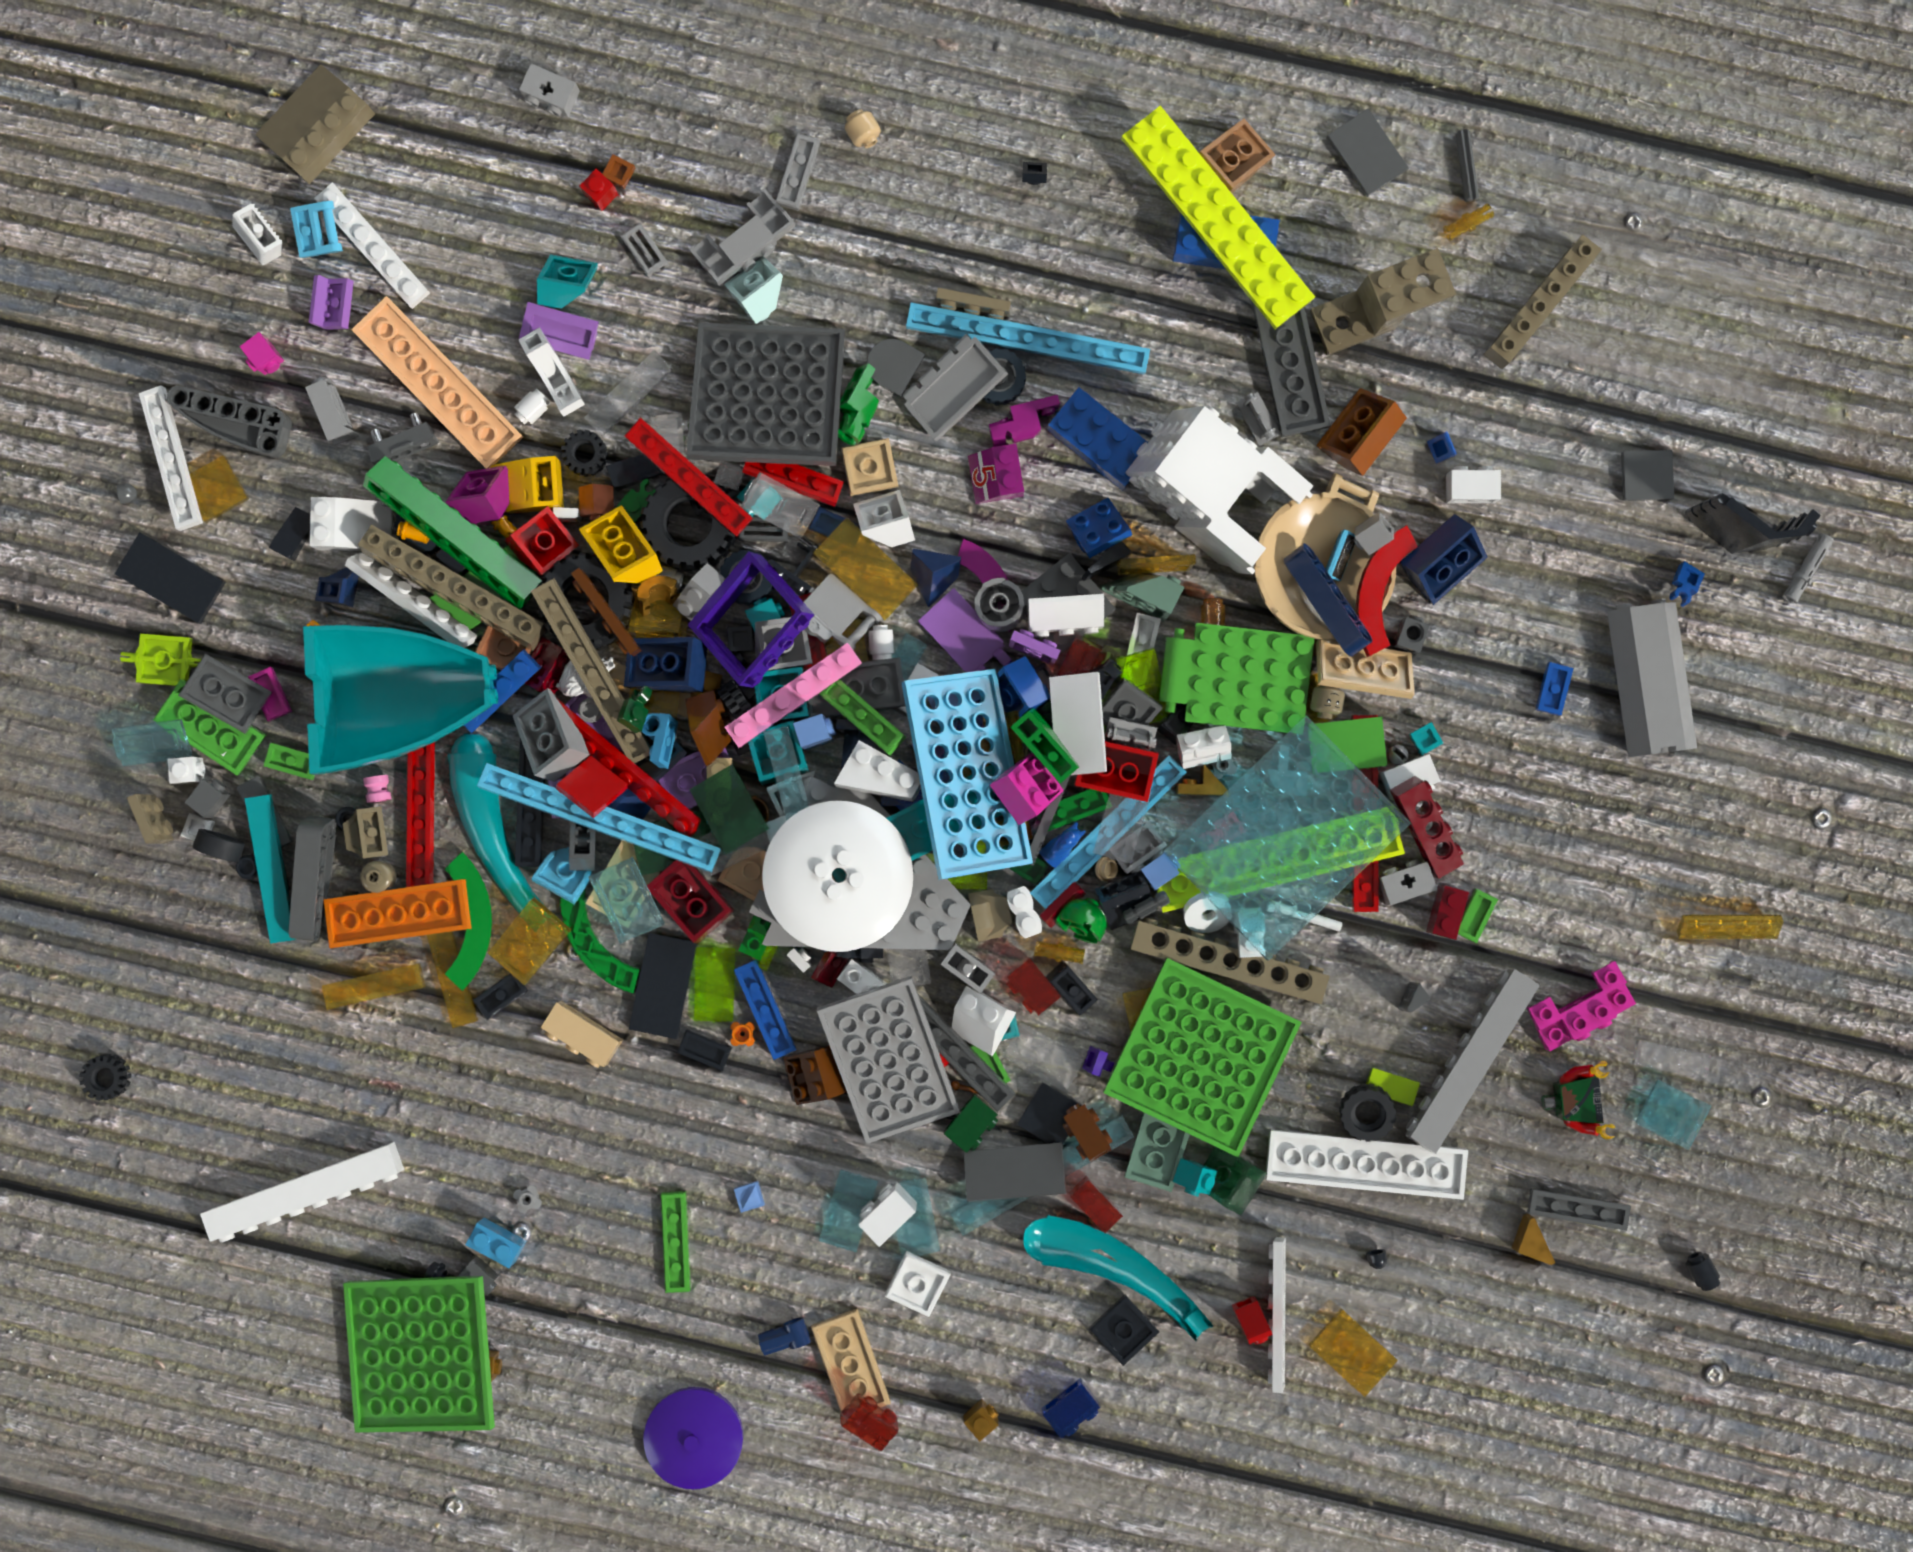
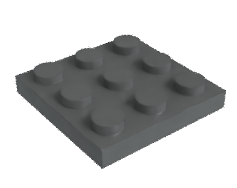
[1021,552,1116,656]

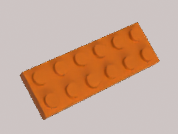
[324,879,472,948]

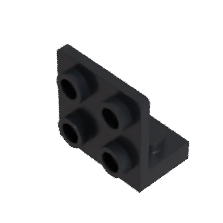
[1095,870,1156,930]

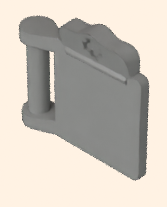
[804,574,882,650]

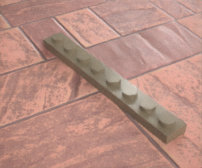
[531,578,651,763]

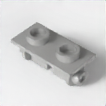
[1236,392,1281,446]
[1104,717,1157,750]

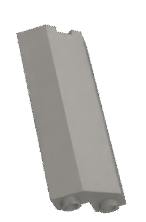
[1607,599,1697,757]

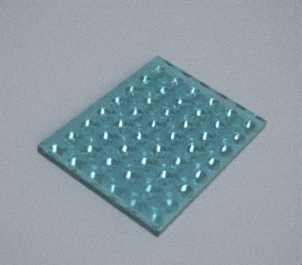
[1163,715,1411,961]

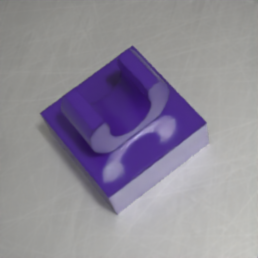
[1082,1045,1114,1077]

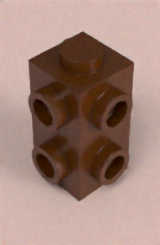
[1062,1104,1113,1163]

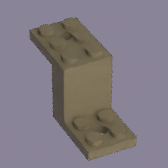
[1310,248,1456,356]

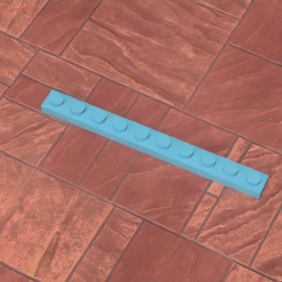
[906,302,1150,375]
[477,763,721,873]

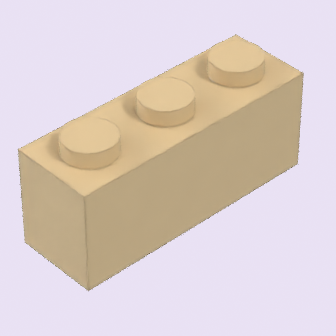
[541,1001,623,1068]

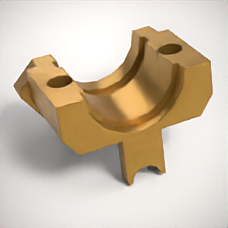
[637,575,677,617]

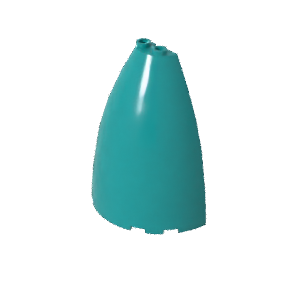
[303,625,498,775]

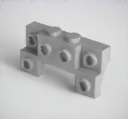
[689,189,796,286]

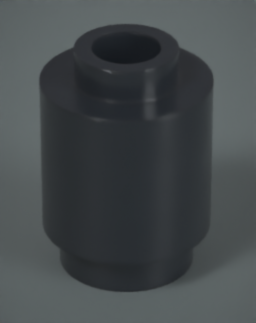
[1685,1252,1721,1291]

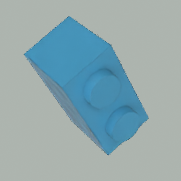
[465,1218,527,1268]

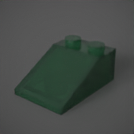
[689,764,771,854]

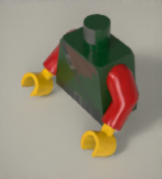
[1541,1061,1615,1140]

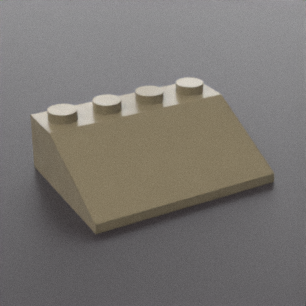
[255,64,375,185]

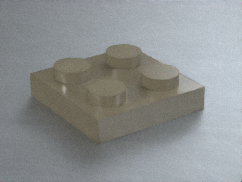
[127,794,174,844]

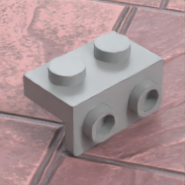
[1109,821,1167,874]

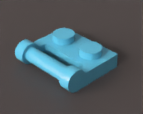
[290,201,343,258]

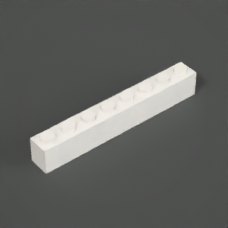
[200,1142,404,1243]

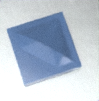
[734,1181,765,1213]

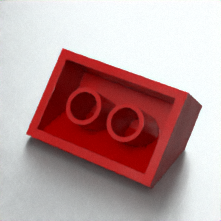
[1075,740,1159,802]

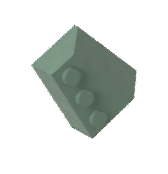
[1099,574,1184,622]

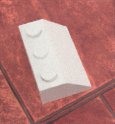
[1027,594,1104,637]

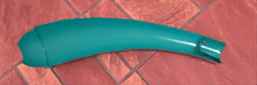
[448,734,553,932]
[1024,1215,1213,1342]

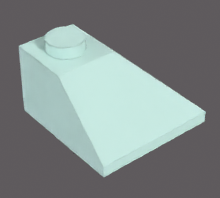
[724,256,783,324]

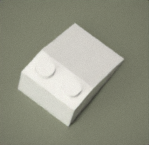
[310,497,393,551]

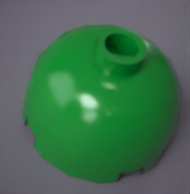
[1056,898,1107,944]

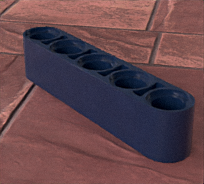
[1284,543,1372,657]

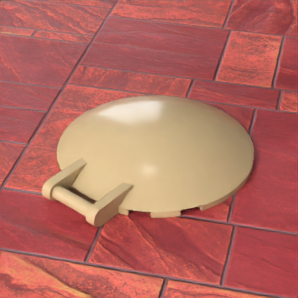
[1254,473,1396,640]

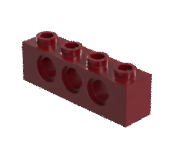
[1389,776,1464,879]

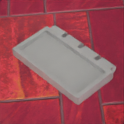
[902,334,1008,441]

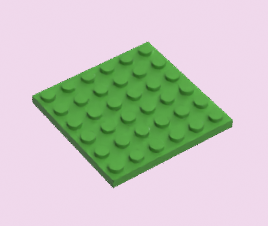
[1103,958,1302,1157]
[343,1276,495,1433]

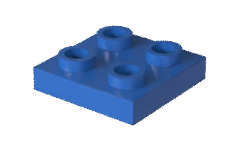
[1066,497,1132,559]

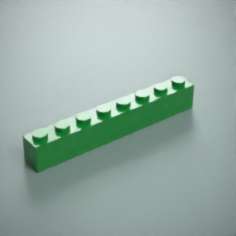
[363,456,542,610]

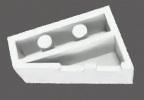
[834,740,921,802]

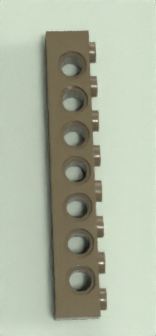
[358,524,546,651]
[1129,917,1330,1004]

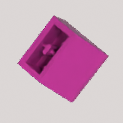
[990,752,1064,825]

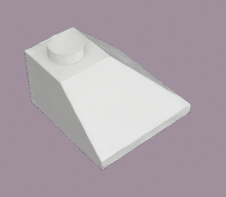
[853,490,915,547]

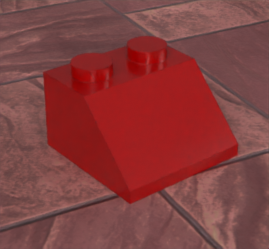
[504,506,579,575]

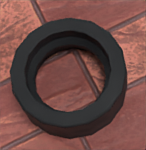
[192,829,245,862]

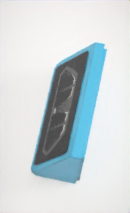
[1325,529,1355,581]

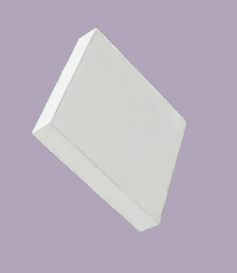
[885,1251,951,1317]

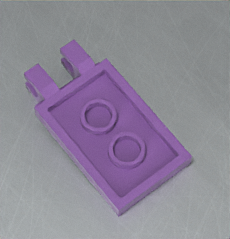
[918,588,1012,673]

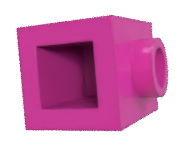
[240,332,285,375]

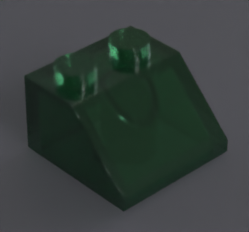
[1204,1147,1267,1216]

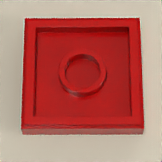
[556,756,628,818]

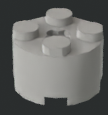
[975,578,1025,632]

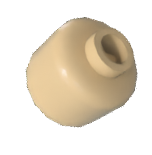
[845,109,881,149]

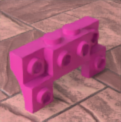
[1526,961,1636,1051]

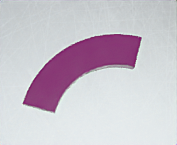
[958,539,1010,632]

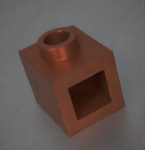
[579,484,614,521]

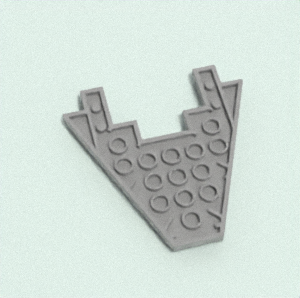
[749,777,971,950]

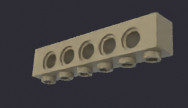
[1483,234,1602,369]

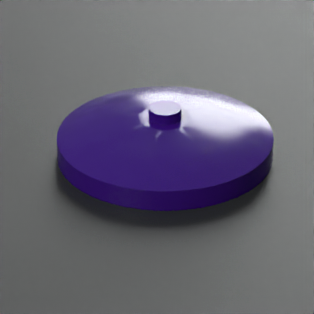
[643,1387,744,1490]

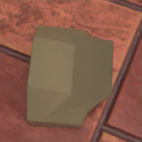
[343,806,388,859]
[968,888,1012,942]

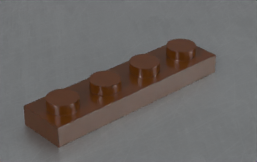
[571,568,642,656]

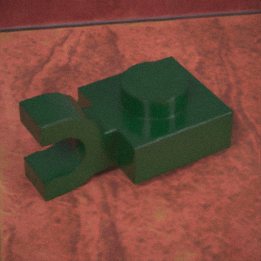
[617,686,653,733]

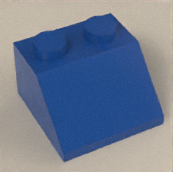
[997,656,1051,728]

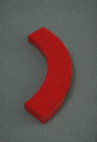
[1355,525,1418,657]

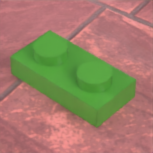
[263,743,315,780]

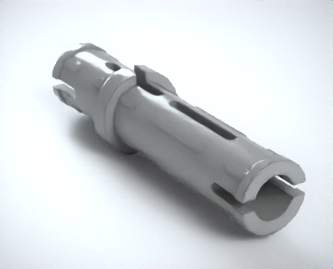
[1782,533,1834,604]

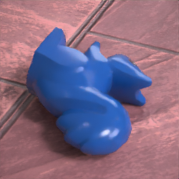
[1039,822,1086,868]

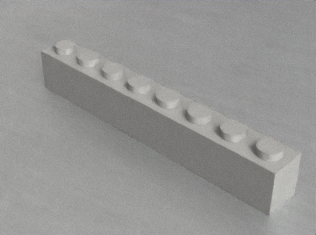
[1405,969,1540,1154]

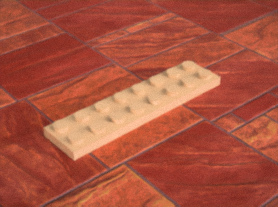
[351,296,523,469]

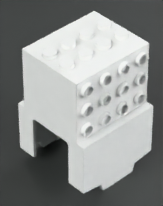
[1125,406,1313,574]

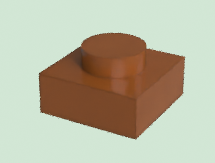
[602,154,636,189]

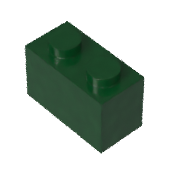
[944,1093,998,1153]

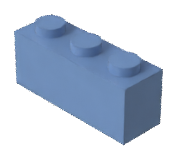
[793,714,837,751]

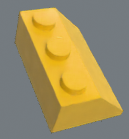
[579,505,663,583]

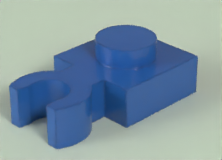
[1669,561,1705,607]

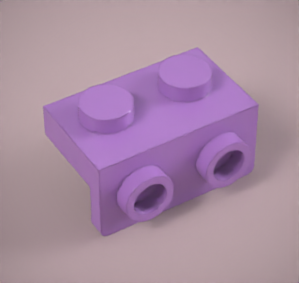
[309,275,354,330]

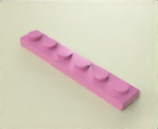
[725,643,862,748]

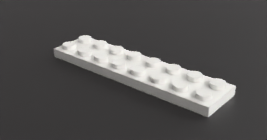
[1265,1129,1468,1200]

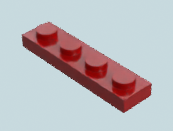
[742,462,844,507]

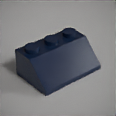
[1400,514,1488,605]

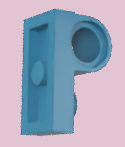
[642,713,679,769]

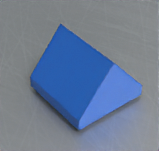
[1427,431,1457,464]

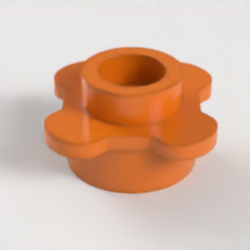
[730,1022,755,1046]

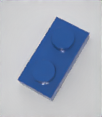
[1535,662,1574,716]

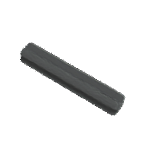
[1456,129,1479,202]

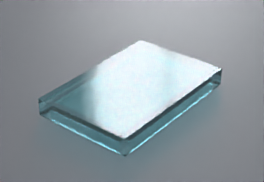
[588,857,665,944]

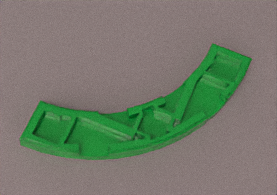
[445,852,492,991]
[560,886,641,993]

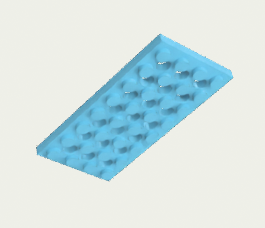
[901,669,1033,880]

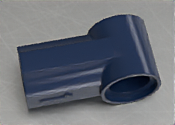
[758,1317,811,1356]

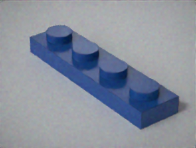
[464,649,541,733]
[734,959,797,1060]

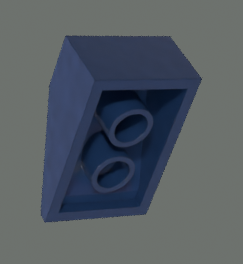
[624,637,707,693]

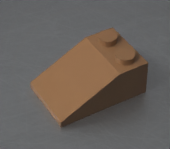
[1199,118,1275,193]

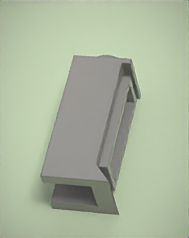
[305,377,359,446]

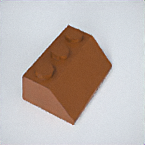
[1316,388,1407,476]

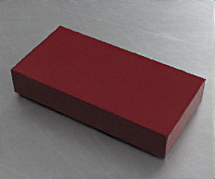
[1040,882,1086,928]

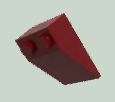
[646,860,735,943]

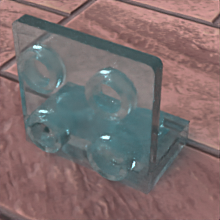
[1636,1080,1711,1150]

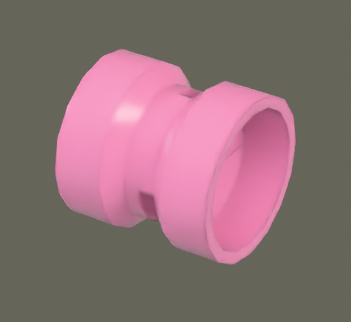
[363,775,392,803]

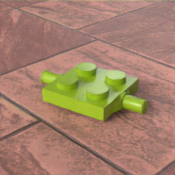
[120,634,202,686]

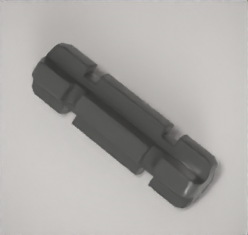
[1123,891,1170,924]

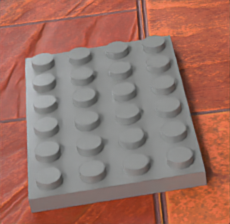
[817,976,960,1144]

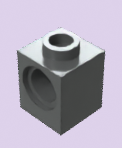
[1392,615,1430,655]

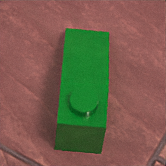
[1011,708,1079,784]

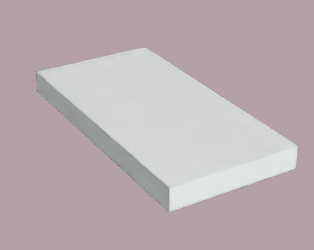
[1049,672,1107,775]

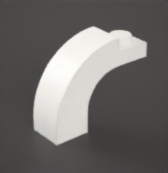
[519,327,585,417]

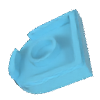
[531,847,592,904]

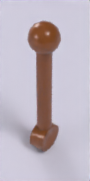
[951,1081,980,1095]

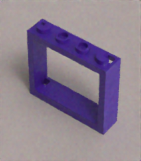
[688,551,815,688]

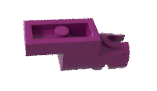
[989,394,1060,447]

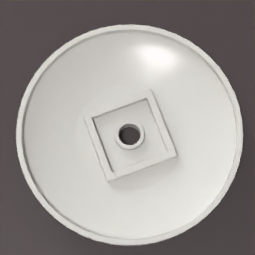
[762,801,913,952]

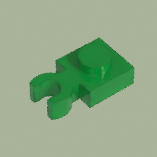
[616,479,656,524]

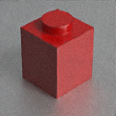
[579,169,618,211]

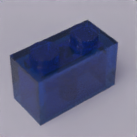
[1042,1378,1100,1438]

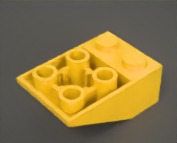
[490,456,564,514]

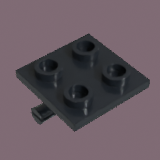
[768,537,831,594]

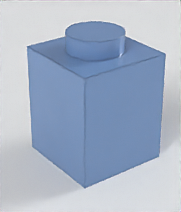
[1141,853,1181,891]

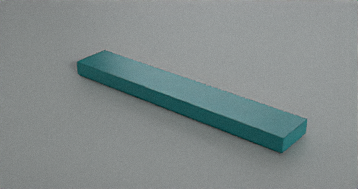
[244,794,296,944]

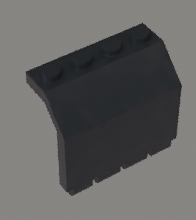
[1685,493,1821,554]

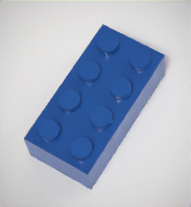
[1173,213,1280,270]
[1047,387,1148,491]

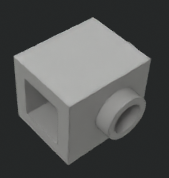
[1354,511,1394,555]

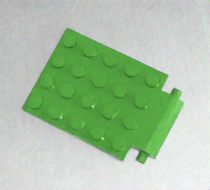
[1159,623,1314,734]

